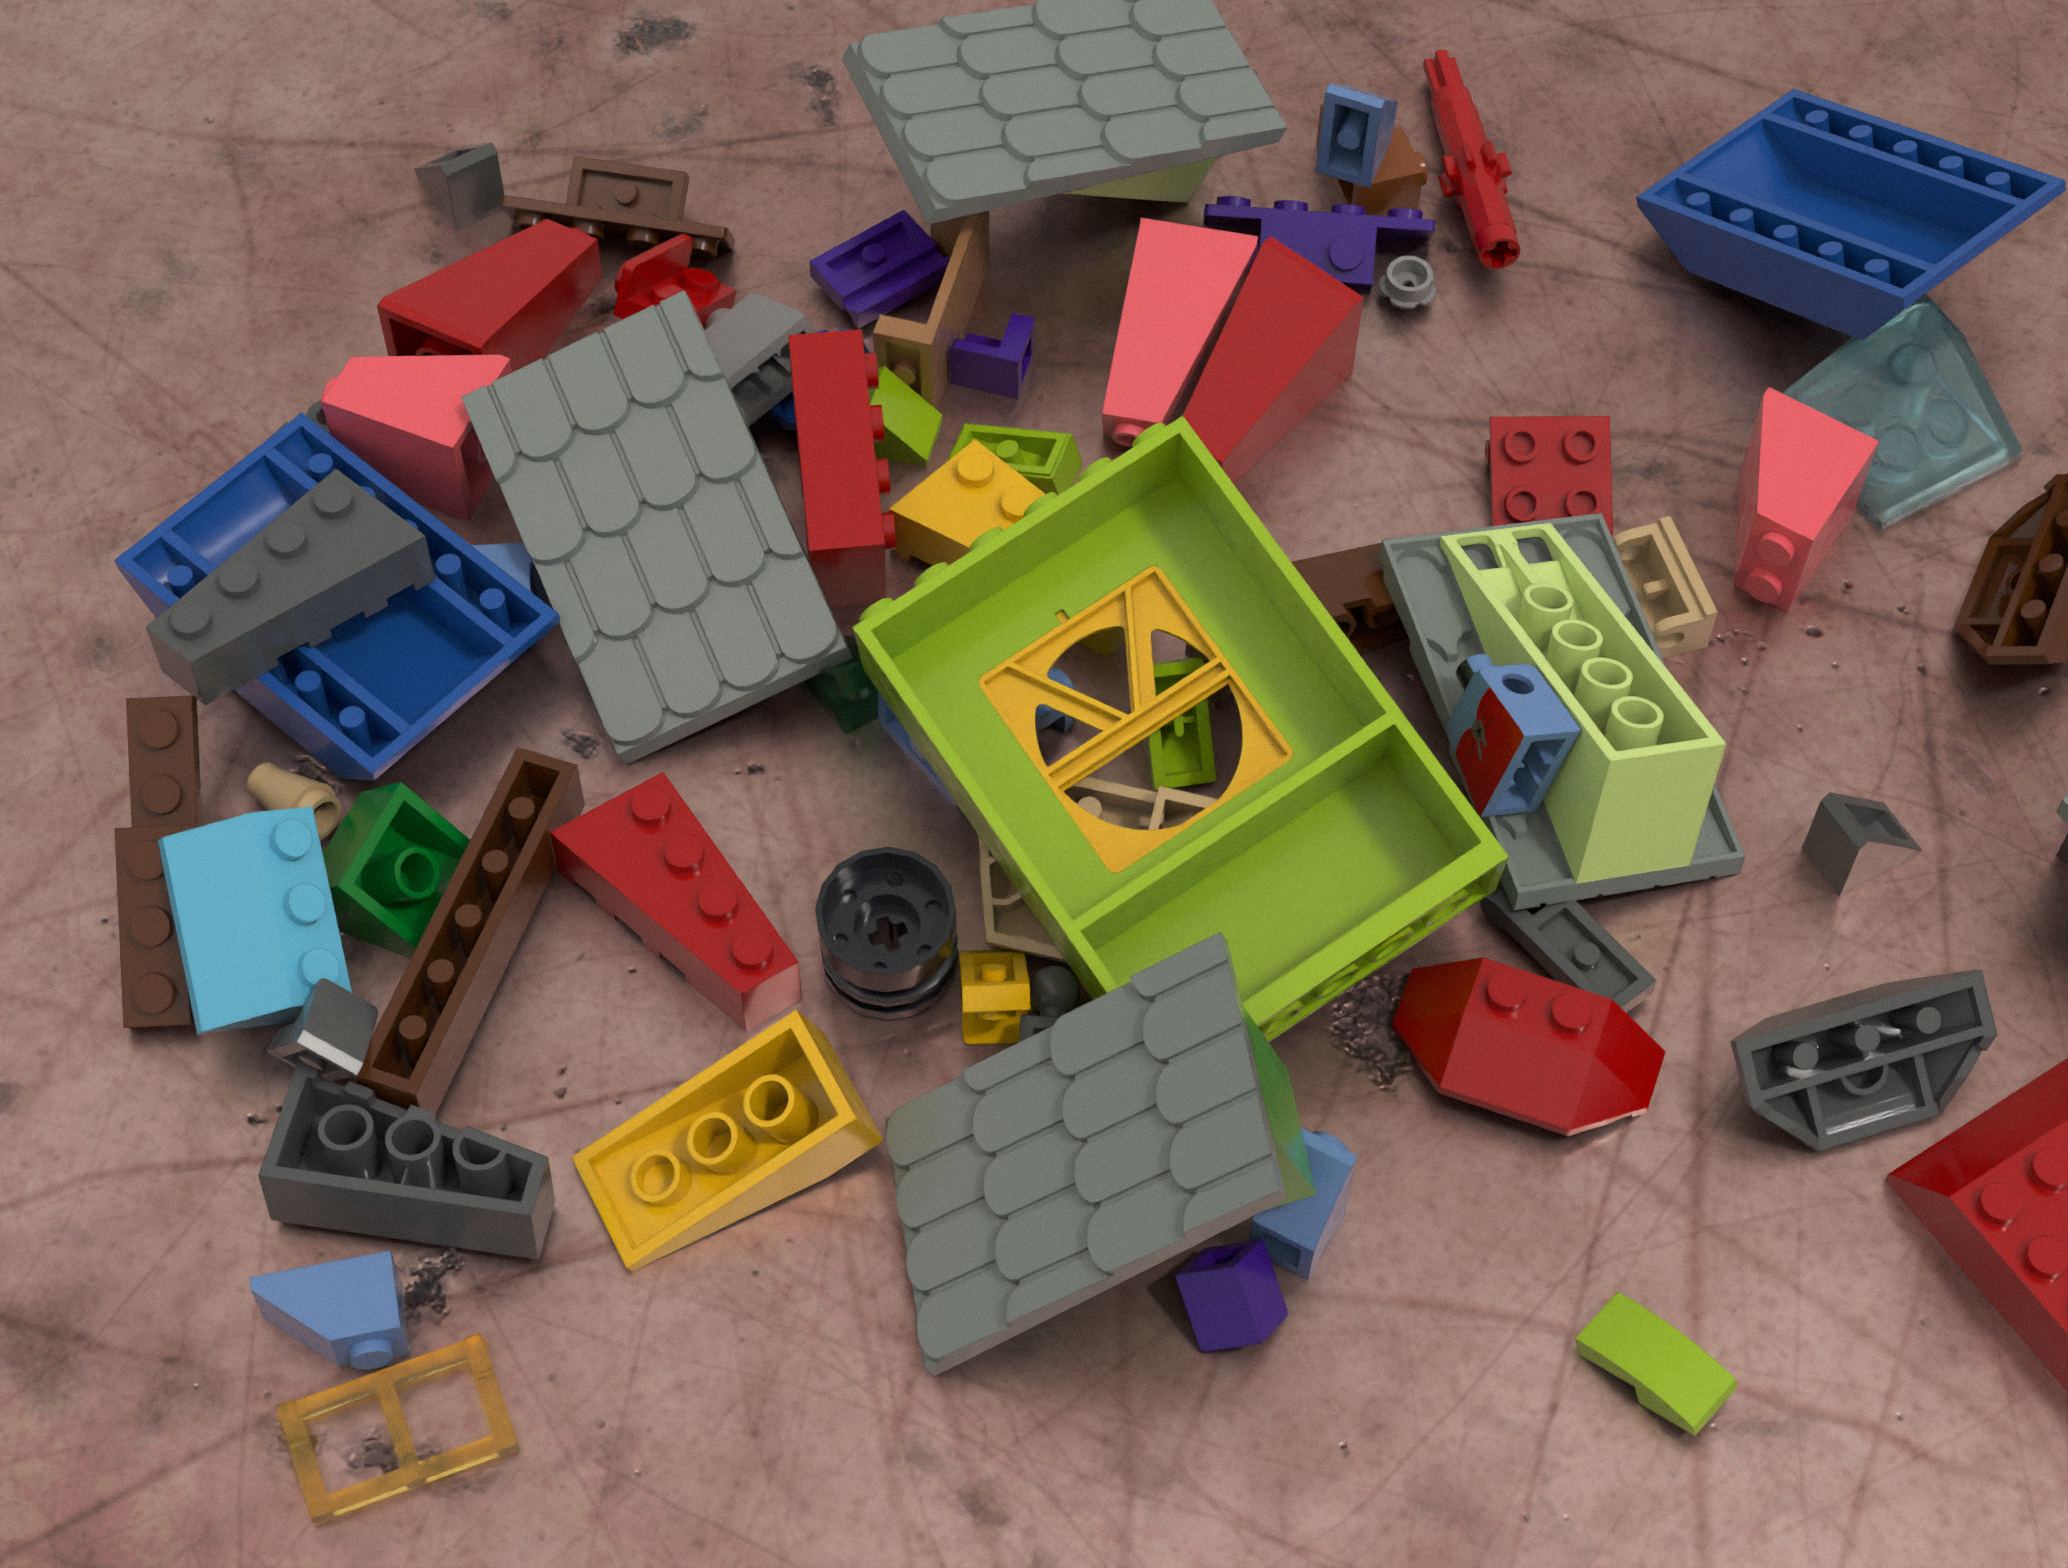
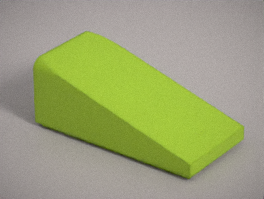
[947,423,1082,495]

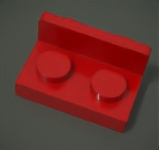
[613,233,737,326]

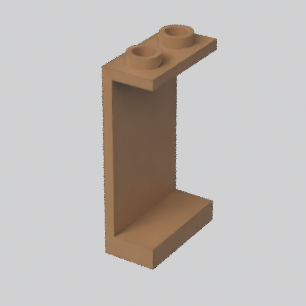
[873,210,989,410]

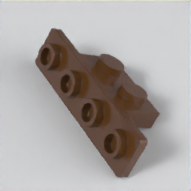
[500,156,735,258]

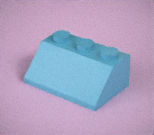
[158,806,352,1035]

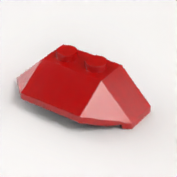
[1392,957,1666,1136]

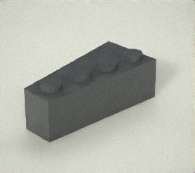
[258,1061,555,1260]

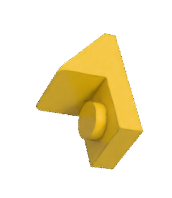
[959,949,1031,1045]

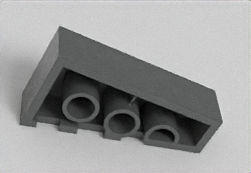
[146,469,436,705]

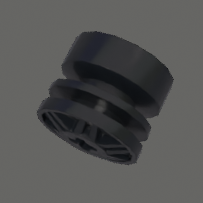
[815,847,959,1020]

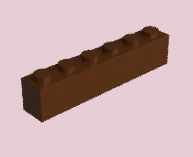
[353,747,585,1114]

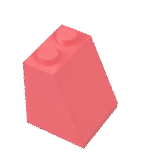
[321,355,513,522]
[1734,387,1879,612]

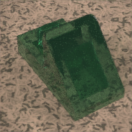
[804,635,879,733]

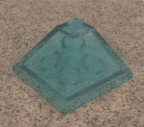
[1783,294,2023,531]

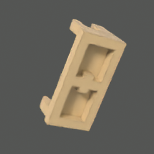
[1612,516,1718,658]

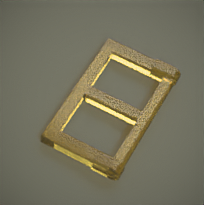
[276,1332,520,1524]

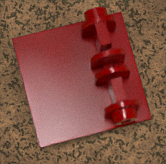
[1485,416,1613,536]

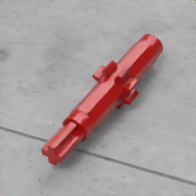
[1423,50,1520,269]

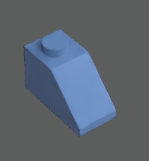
[1316,84,1398,188]
[249,1250,410,1370]

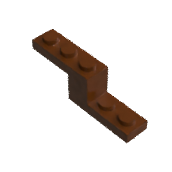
[114,695,202,1028]

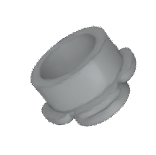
[1379,256,1436,310]

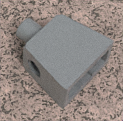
[705,292,816,427]

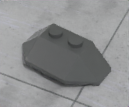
[1730,969,1997,1152]

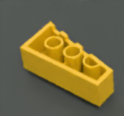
[889,439,1125,657]

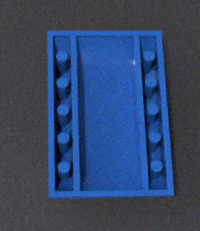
[1636,89,2066,341]
[114,413,560,781]

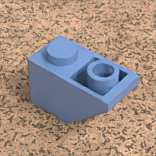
[1249,1127,1358,1280]

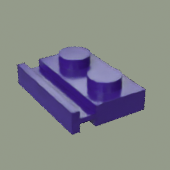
[809,209,950,329]

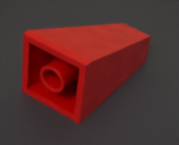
[377,219,603,372]
[1183,236,1364,484]

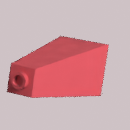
[1102,218,1258,447]

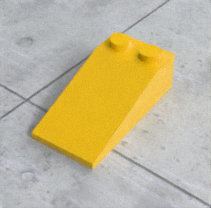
[571,1010,884,1272]

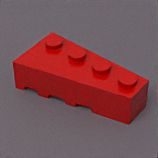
[788,329,896,608]
[550,772,802,1031]

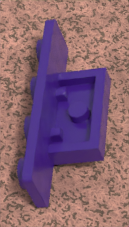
[1203,196,1435,288]

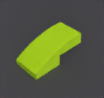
[1575,1291,1738,1436]

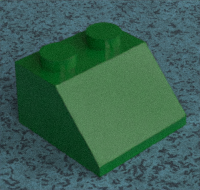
[323,782,470,959]

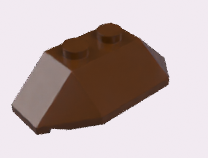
[1954,474,2068,664]

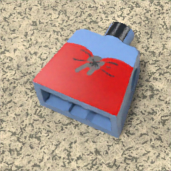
[1447,654,1581,817]

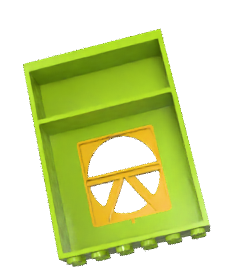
[853,416,1509,1042]

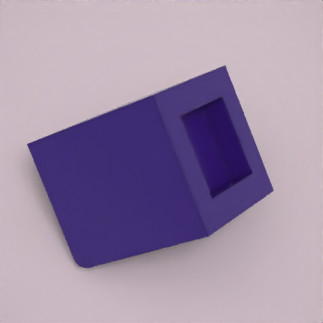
[950,313,1035,399]
[1175,1238,1288,1351]

